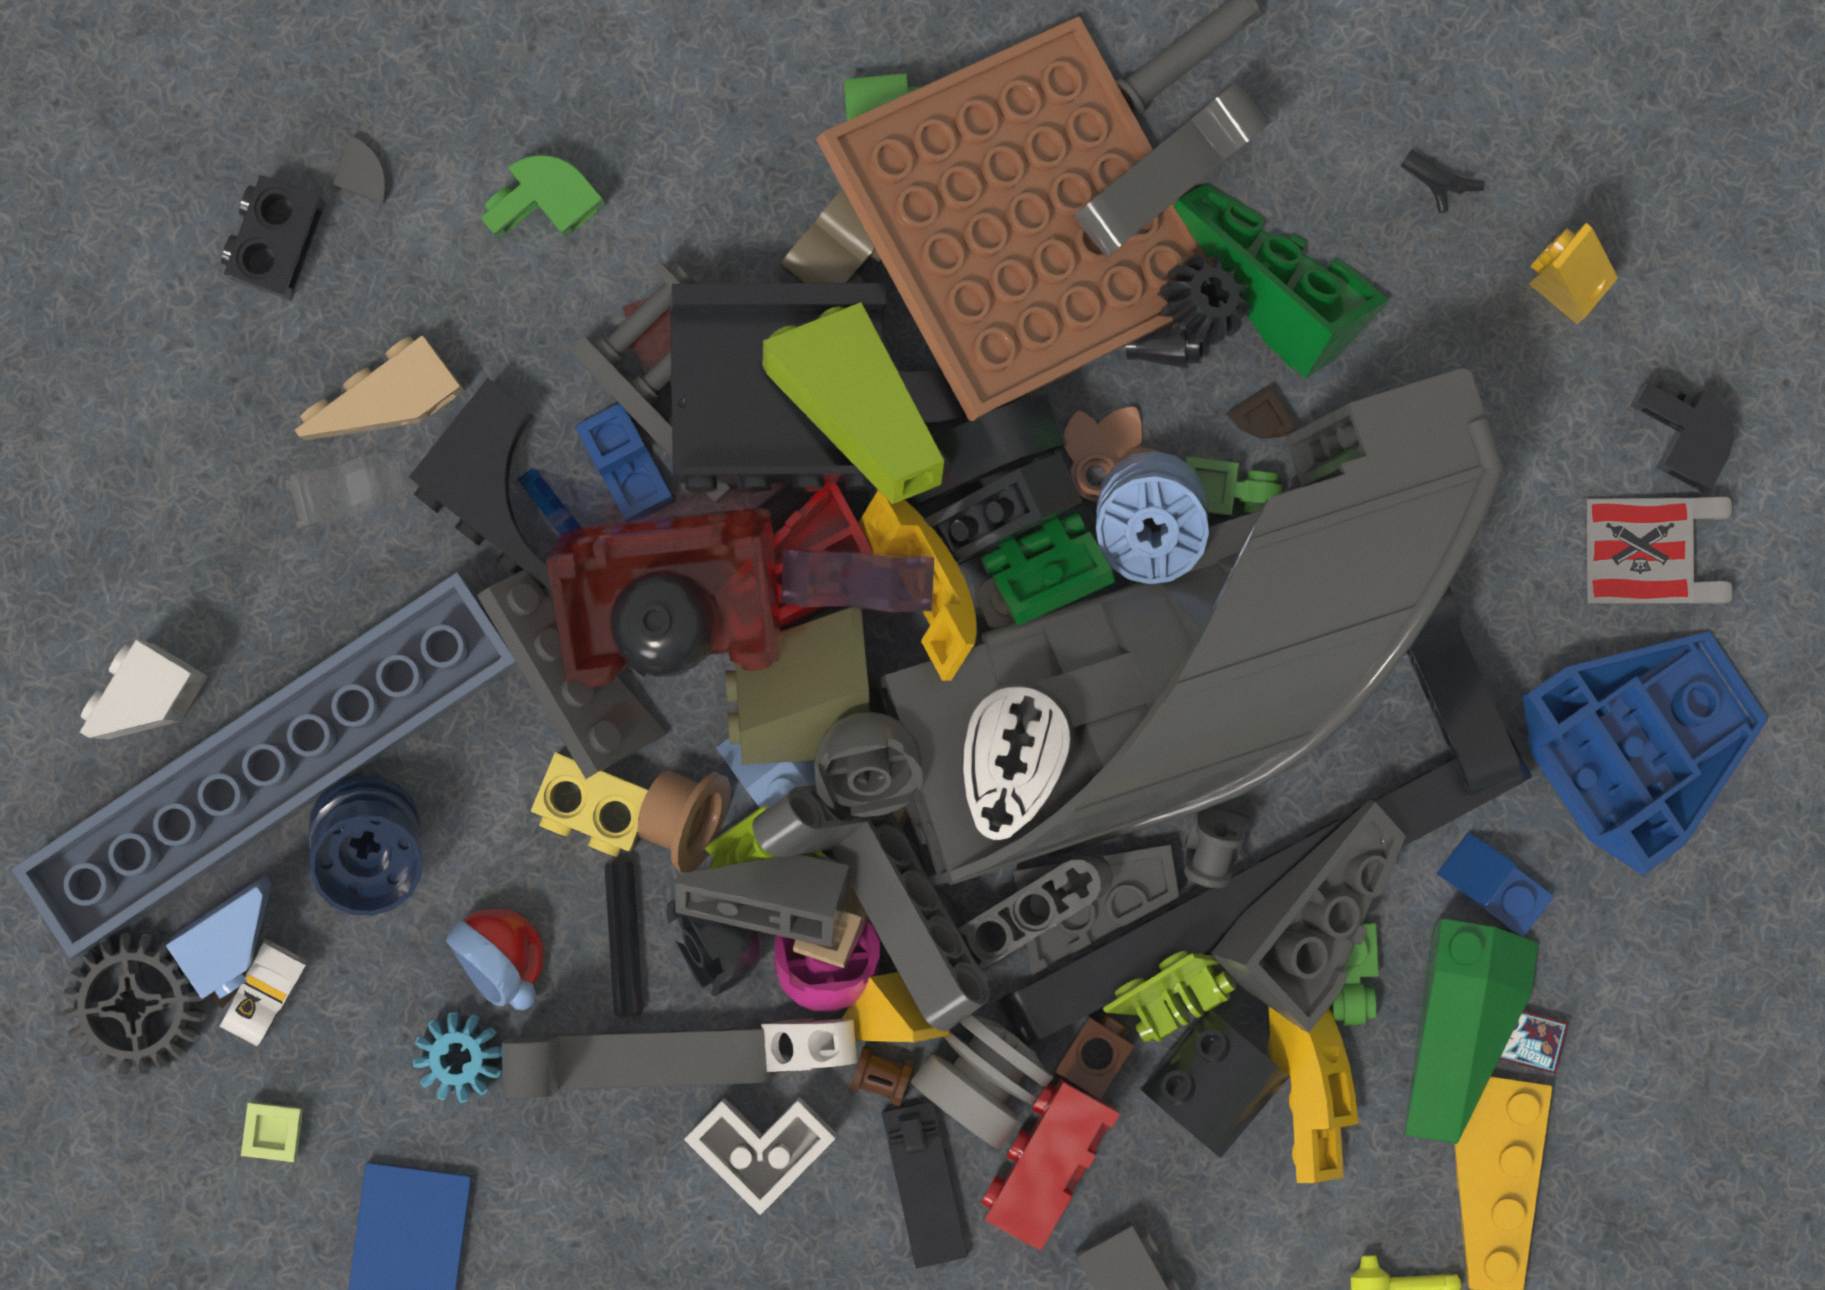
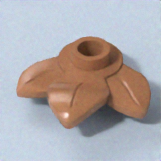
[1064,406,1160,502]

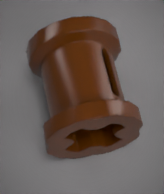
[849,1045,914,1107]

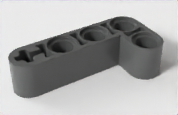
[1073,81,1271,258]
[935,853,1113,971]

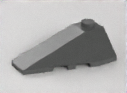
[1211,800,1406,1033]

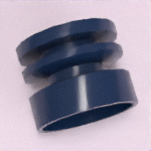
[309,775,423,916]

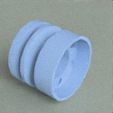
[1096,451,1209,584]

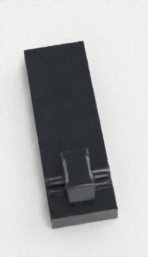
[881,1101,968,1269]

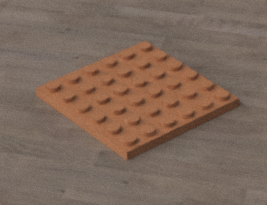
[816,16,1208,421]

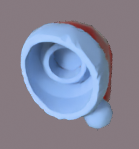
[446,907,544,1011]

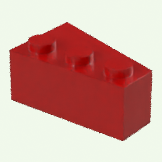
[715,483,886,646]
[980,1076,1120,1251]

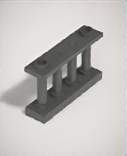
[568,261,735,503]

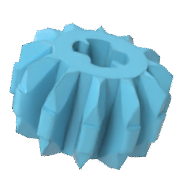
[413,1012,502,1103]

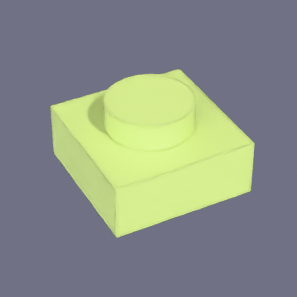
[241,1101,303,1162]

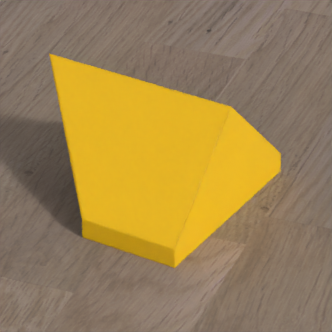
[842,972,950,1042]

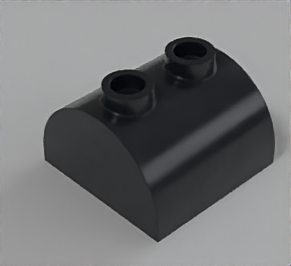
[1140,1010,1290,1158]

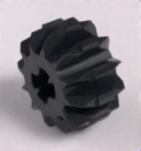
[1157,254,1251,346]

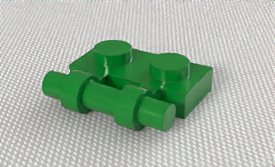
[980,513,1115,627]

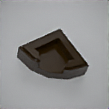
[1226,386,1299,439]

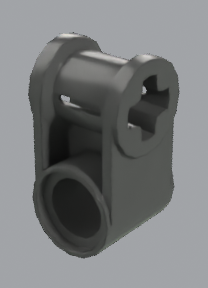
[1184,806,1248,889]

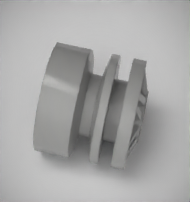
[911,1013,1053,1149]

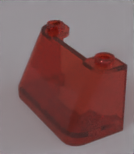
[546,508,782,686]

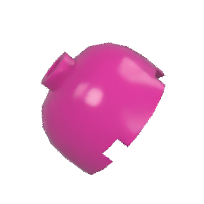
[774,921,880,1013]

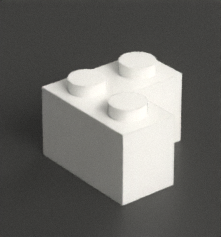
[684,1096,837,1215]

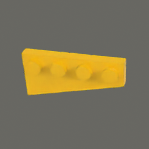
[1454,1076,1552,1290]

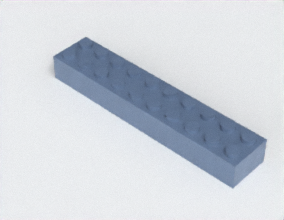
[11,572,518,959]

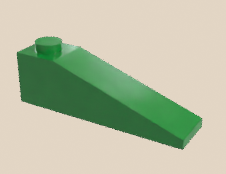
[1173,183,1389,378]
[1404,918,1538,1144]

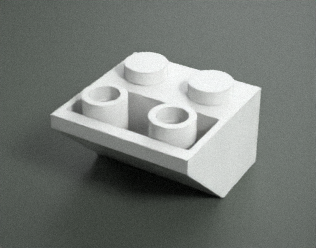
[80,640,209,739]

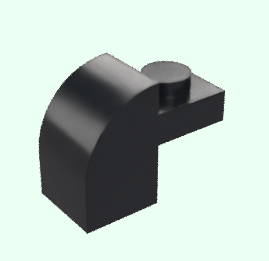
[1630,381,1733,493]

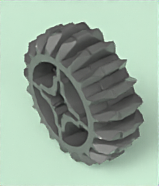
[62,933,208,1076]

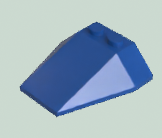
[1523,631,1768,875]

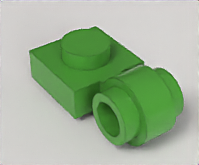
[1185,456,1283,517]
[1331,923,1379,1026]

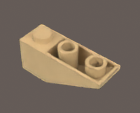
[295,335,465,441]

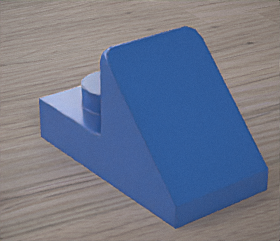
[1436,832,1554,937]

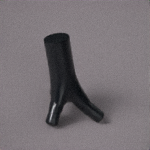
[1401,149,1484,213]

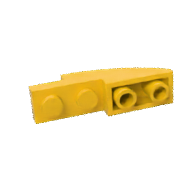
[1268,1006,1359,1183]

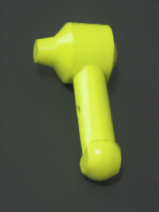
[1350,1255,1462,1290]

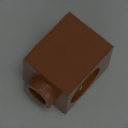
[1054,1013,1134,1100]

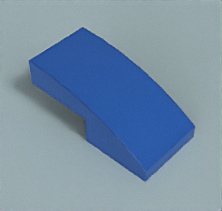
[575,403,675,526]

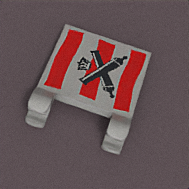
[1586,497,1732,604]

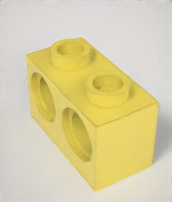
[531,752,649,857]

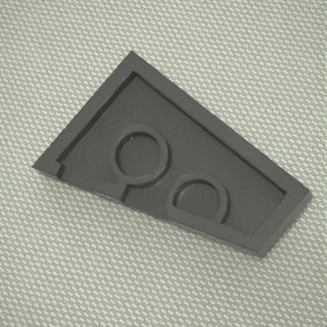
[1013,843,1179,975]

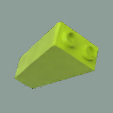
[762,302,944,504]

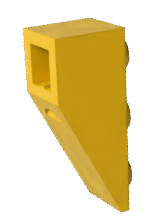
[1529,223,1618,324]

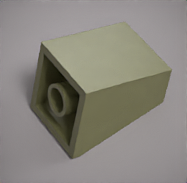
[725,607,869,765]

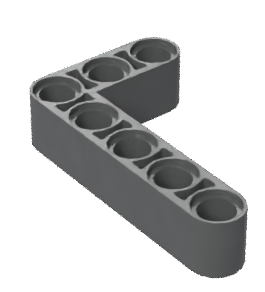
[752,785,990,1031]
[502,1027,773,1098]

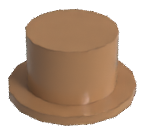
[637,770,731,873]

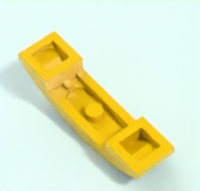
[858,490,977,681]

